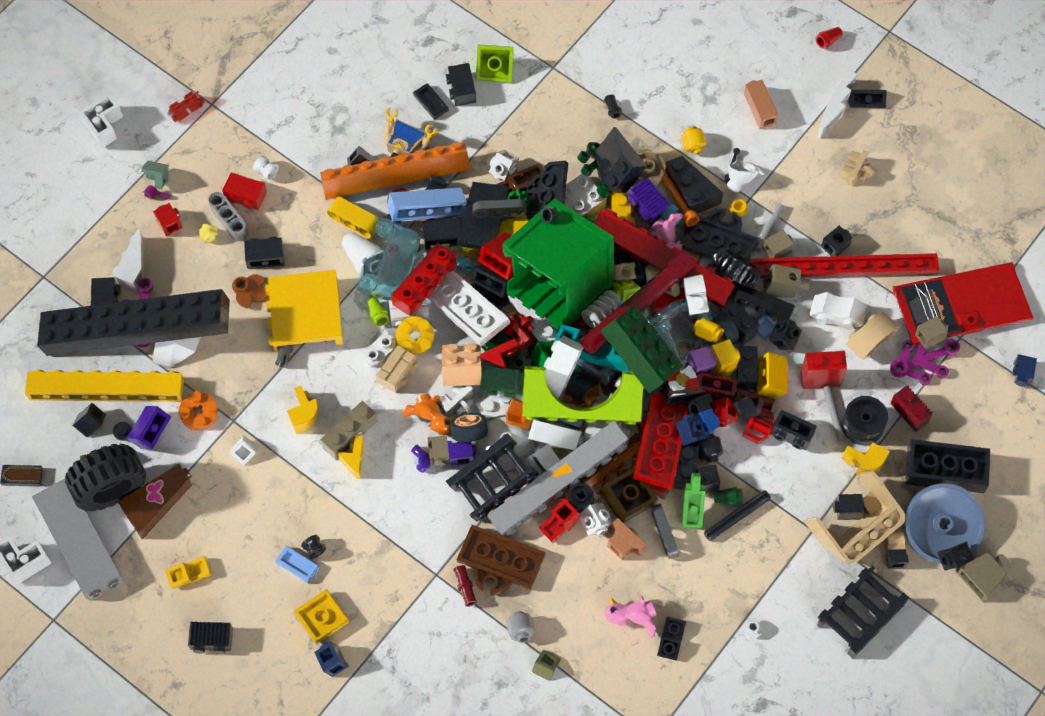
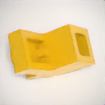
[287,386,319,434]
[841,442,890,476]

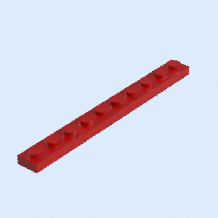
[749,253,939,278]

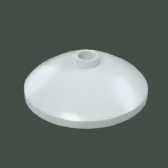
[477,416,535,472]

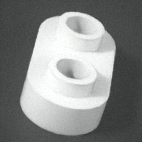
[363,335,396,368]

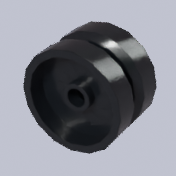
[842,396,888,445]

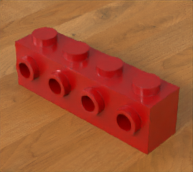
[391,242,457,316]

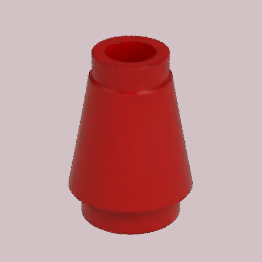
[816,27,843,49]

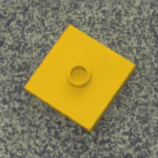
[293,589,350,645]

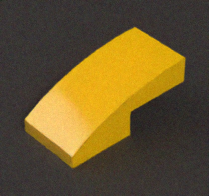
[165,556,212,589]

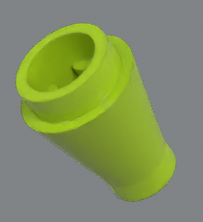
[367,297,389,326]

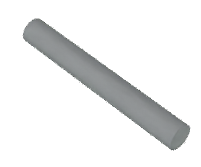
[755,204,785,252]
[823,385,845,441]

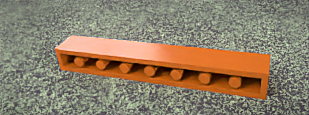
[320,142,470,200]

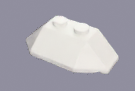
[153,337,201,368]

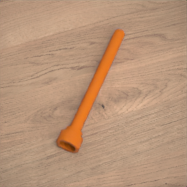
[662,171,699,227]

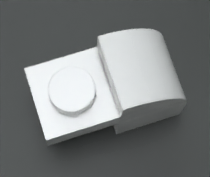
[682,275,709,315]

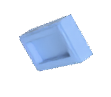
[275,545,320,584]

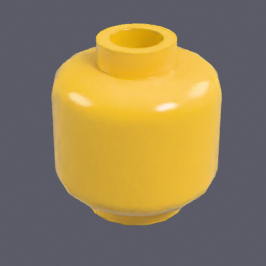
[681,126,707,155]

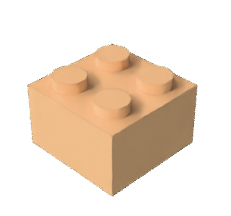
[442,343,482,386]

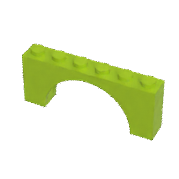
[522,366,643,424]

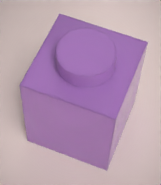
[683,346,717,375]

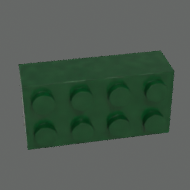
[601,304,684,394]

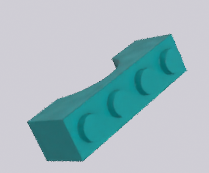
[555,325,630,372]

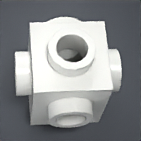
[489,150,519,181]
[579,503,613,536]

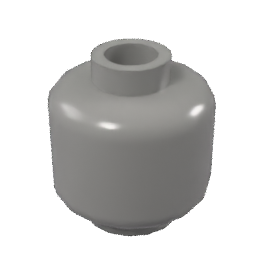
[506,611,535,643]

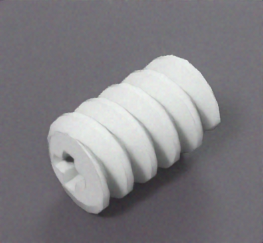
[582,290,623,329]

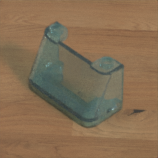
[357,217,420,302]
[648,298,713,370]

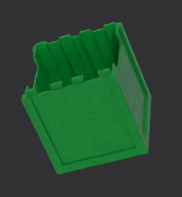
[503,198,614,329]

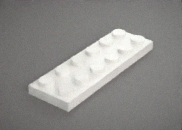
[427,271,510,347]

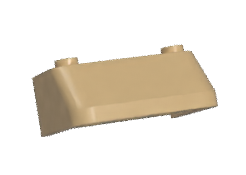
[803,471,905,564]

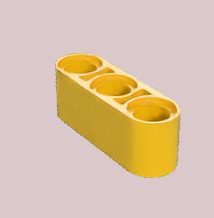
[327,197,382,238]

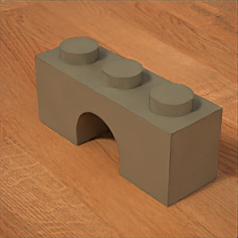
[320,400,378,460]

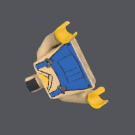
[384,107,439,158]

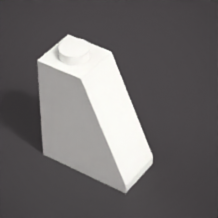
[528,417,585,450]

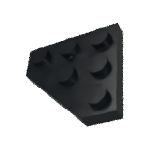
[511,160,569,218]

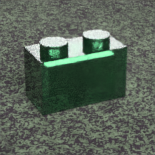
[480,366,524,398]

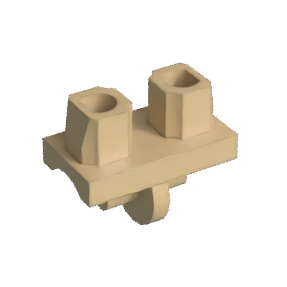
[840,150,874,187]

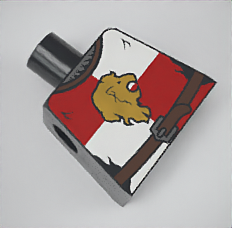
[662,365,705,406]

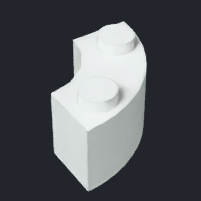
[809,292,867,329]

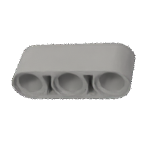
[208,192,248,241]

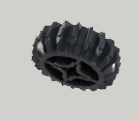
[712,248,762,288]

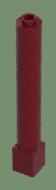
[580,250,697,355]

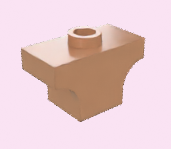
[607,518,646,560]

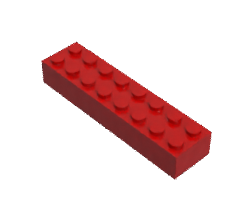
[593,209,735,308]

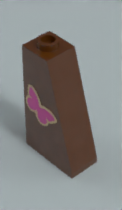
[118,464,192,539]

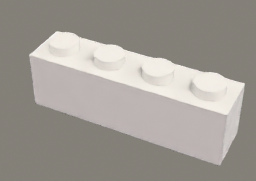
[544,336,583,400]

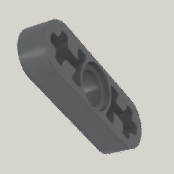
[473,199,527,218]
[650,503,679,559]

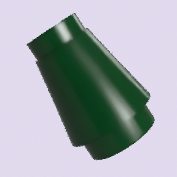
[714,487,743,506]

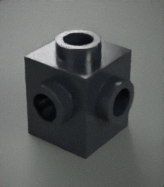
[769,319,802,350]

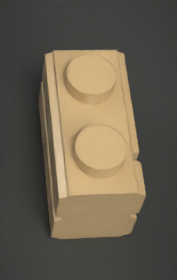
[376,346,418,393]

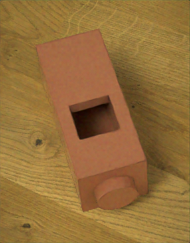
[744,79,778,129]

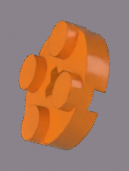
[178,391,218,431]

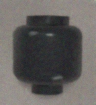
[696,433,723,463]

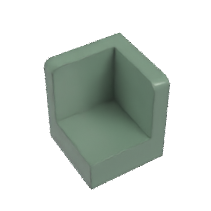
[141,161,169,189]

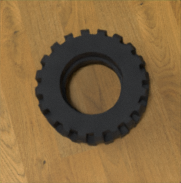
[65,443,146,512]

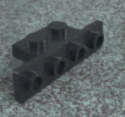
[728,280,795,320]

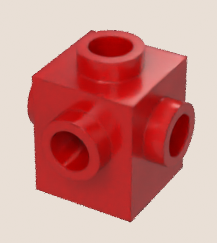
[709,398,738,427]

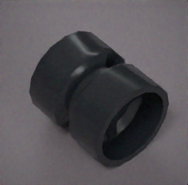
[568,483,594,514]

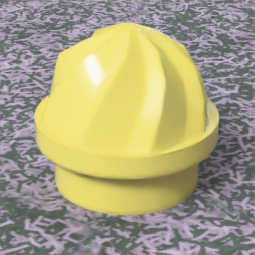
[199,224,218,243]

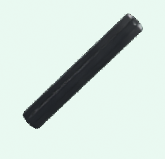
[704,490,771,541]

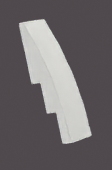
[817,71,857,138]

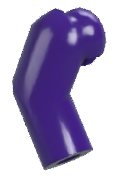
[411,445,430,473]

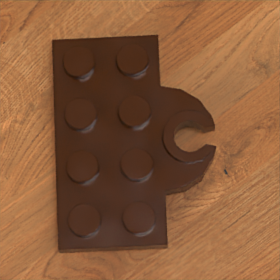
[457,525,546,595]

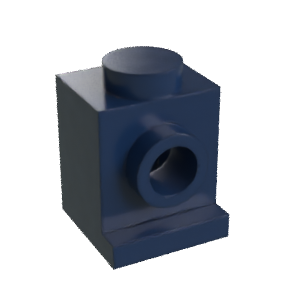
[1012,354,1037,387]
[676,413,709,445]
[314,641,349,677]

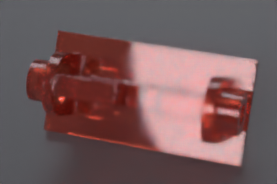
[167,91,205,122]

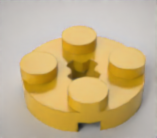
[396,316,434,354]

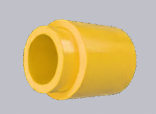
[694,318,724,343]

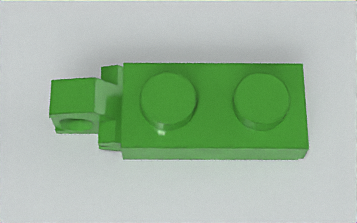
[682,473,705,528]

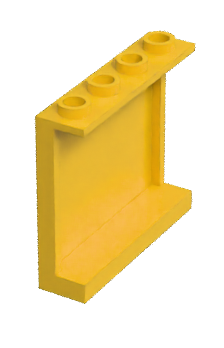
[265,270,344,352]

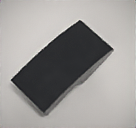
[657,616,686,661]

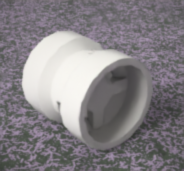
[253,155,279,181]

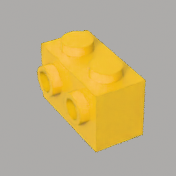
[611,193,635,227]
[711,339,740,378]
[757,352,788,399]

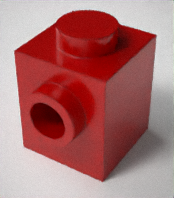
[153,203,182,236]

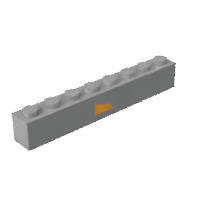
[487,421,629,537]

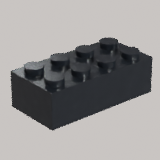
[905,439,990,494]

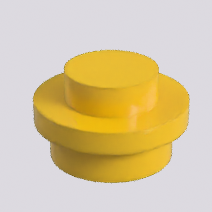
[729,199,748,217]

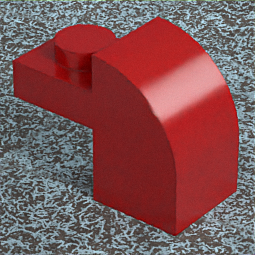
[539,498,581,543]

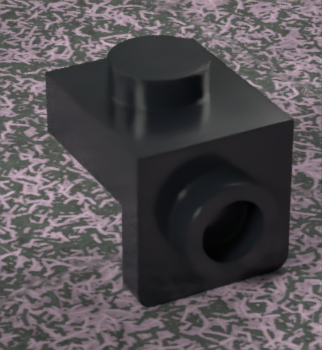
[938,541,974,571]

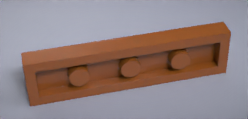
[580,433,642,501]

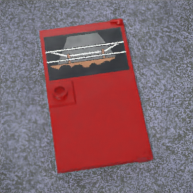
[892,262,1034,345]

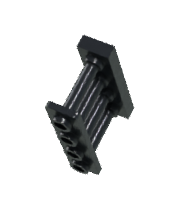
[446,433,539,522]
[817,565,909,659]

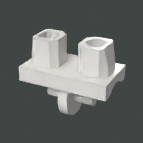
[439,385,473,417]

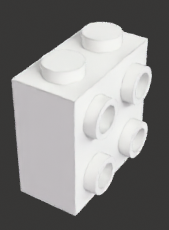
[564,174,607,219]

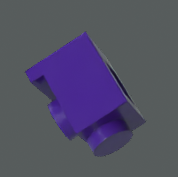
[448,441,477,466]

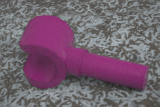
[144,185,171,199]

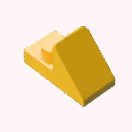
[338,435,364,479]

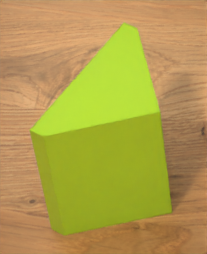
[476,44,514,83]

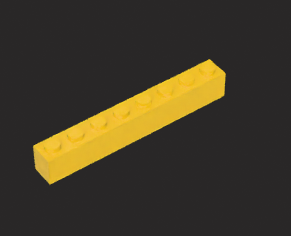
[25,370,185,402]

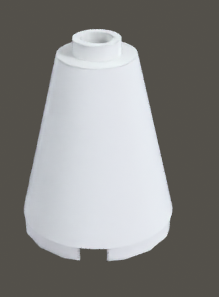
[342,232,391,281]

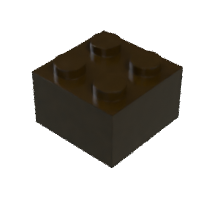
[600,467,658,523]

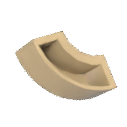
[846,312,900,360]

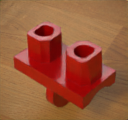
[502,314,537,349]

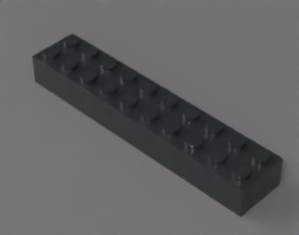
[37,289,230,356]

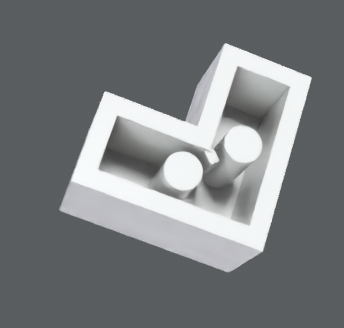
[79,93,123,148]
[0,535,52,585]

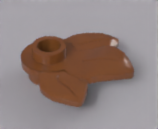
[232,274,267,309]

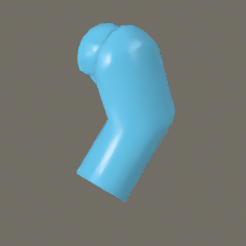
[455,257,475,273]

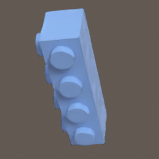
[387,188,467,222]

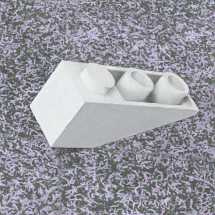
[113,229,145,292]

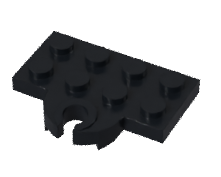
[675,208,758,261]

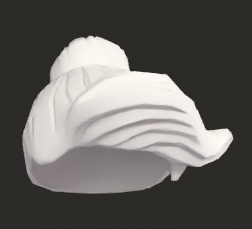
[727,160,765,192]

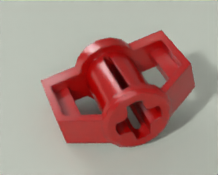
[742,407,775,444]

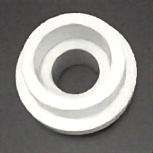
[743,618,763,639]

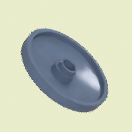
[904,484,985,563]

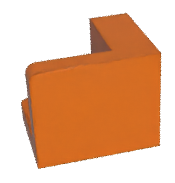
[505,398,532,430]

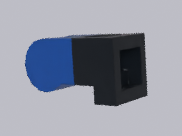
[686,393,720,434]

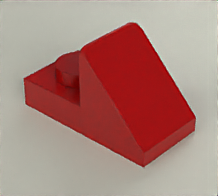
[480,339,522,371]

